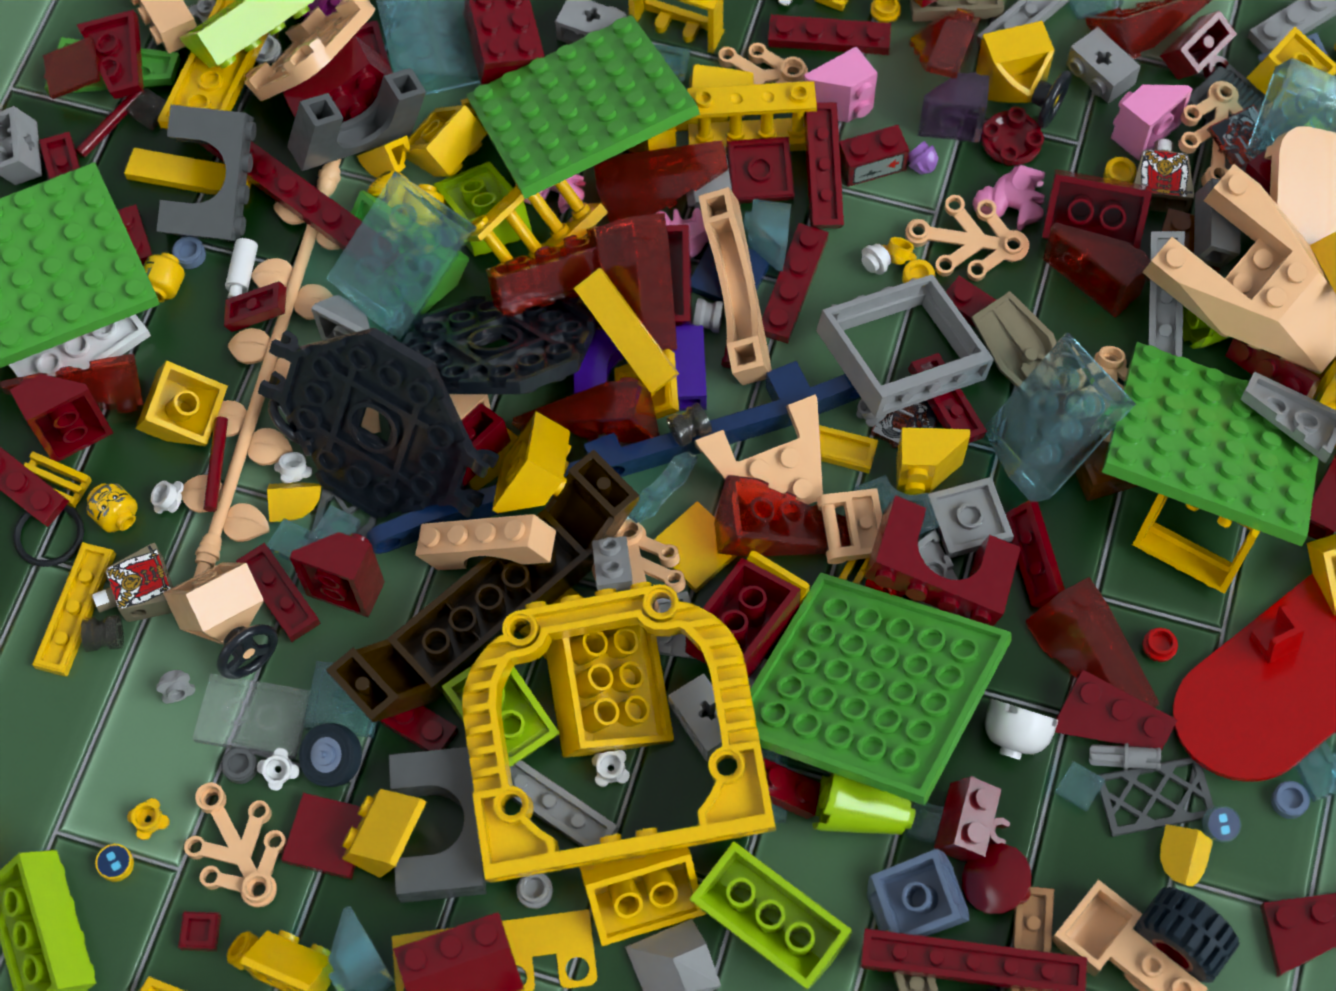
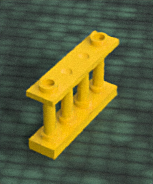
[687,81,817,155]
[463,180,608,296]

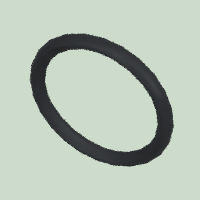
[13,504,84,567]

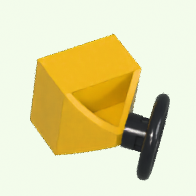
[976,20,1072,129]

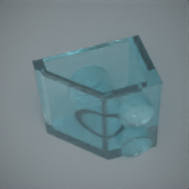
[328,905,395,991]

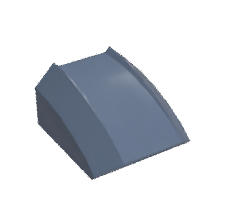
[867,849,969,936]

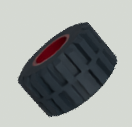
[1135,887,1240,983]

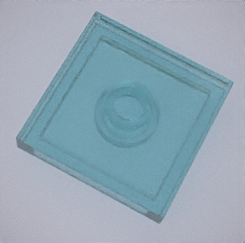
[304,661,377,738]

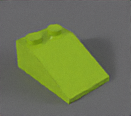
[433,161,532,257]
[442,666,560,767]

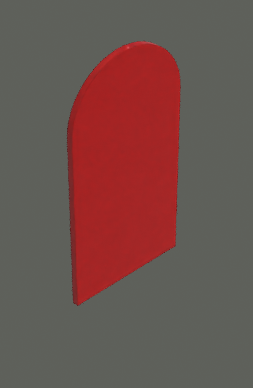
[1173,573,1336,782]

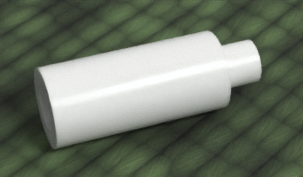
[225,238,258,299]

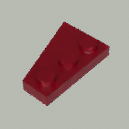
[1055,669,1177,751]
[1260,893,1336,978]

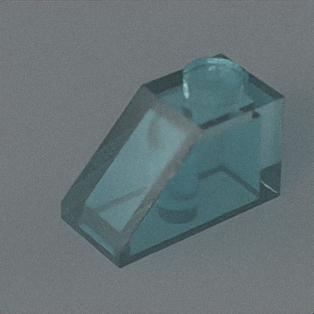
[743,199,791,271]

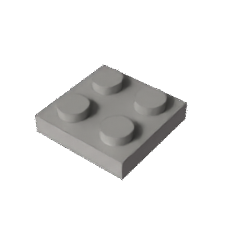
[926,477,1014,558]

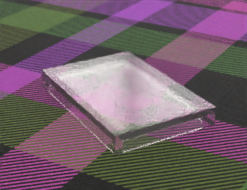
[192,673,313,760]

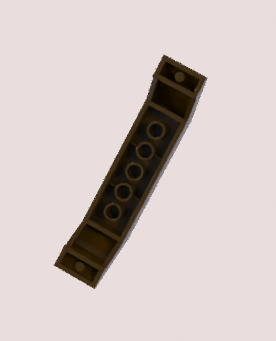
[326,449,640,723]

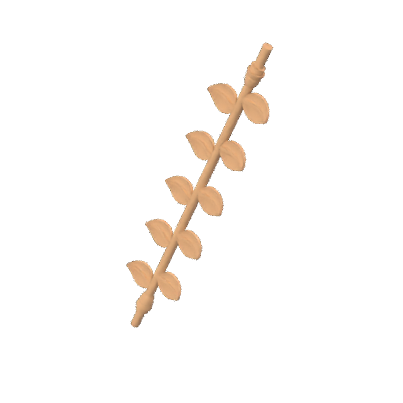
[181,158,342,577]

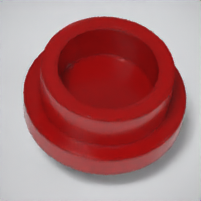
[1143,628,1178,662]

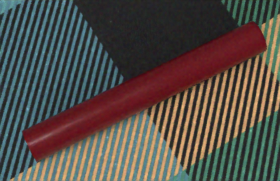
[75,91,146,158]
[203,416,228,512]

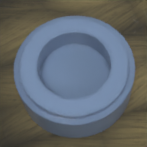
[172,236,206,269]
[1271,781,1310,819]

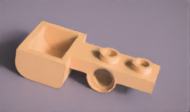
[1052,879,1208,991]

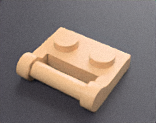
[816,488,882,564]

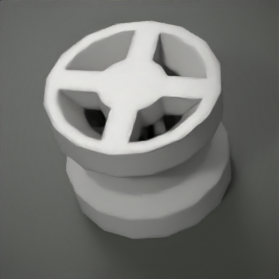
[693,298,724,334]

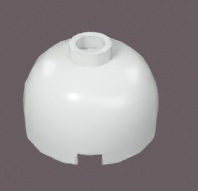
[984,698,1058,760]

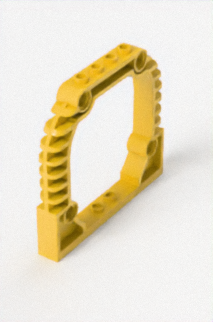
[462,582,776,883]

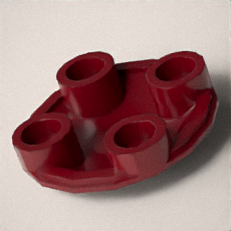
[981,107,1044,166]
[962,843,1031,914]

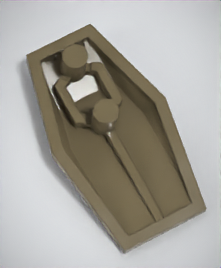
[971,291,1068,409]

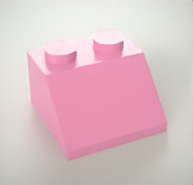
[804,47,878,123]
[1111,85,1193,161]

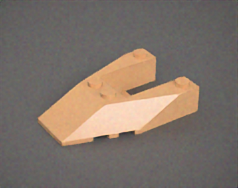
[1142,164,1336,374]

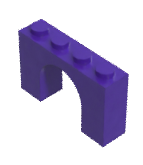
[574,324,707,415]

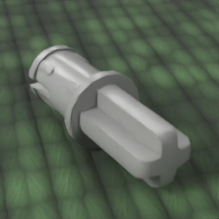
[1089,743,1161,771]

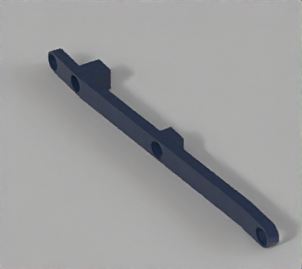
[366,361,861,554]

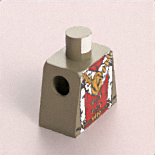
[1133,139,1194,213]
[92,543,173,622]

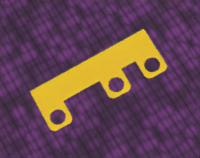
[392,909,597,991]

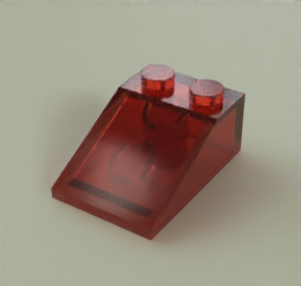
[1043,222,1151,318]

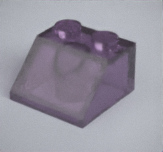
[918,73,990,143]

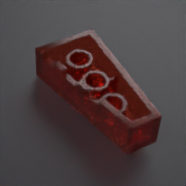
[486,226,624,316]

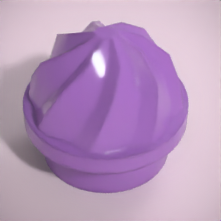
[908,141,938,174]

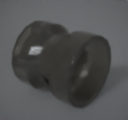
[666,402,712,447]
[81,615,124,652]

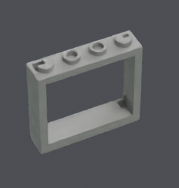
[816,274,994,418]

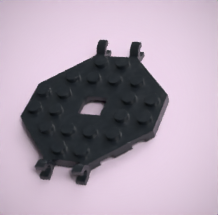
[402,287,604,394]
[258,327,500,519]

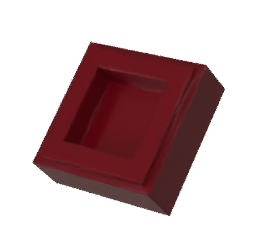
[178,911,221,952]

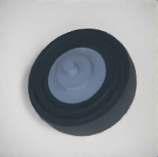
[299,723,362,787]

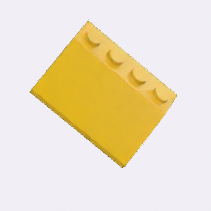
[546,624,674,758]

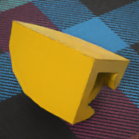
[357,135,410,178]
[267,482,321,522]
[1160,825,1213,887]

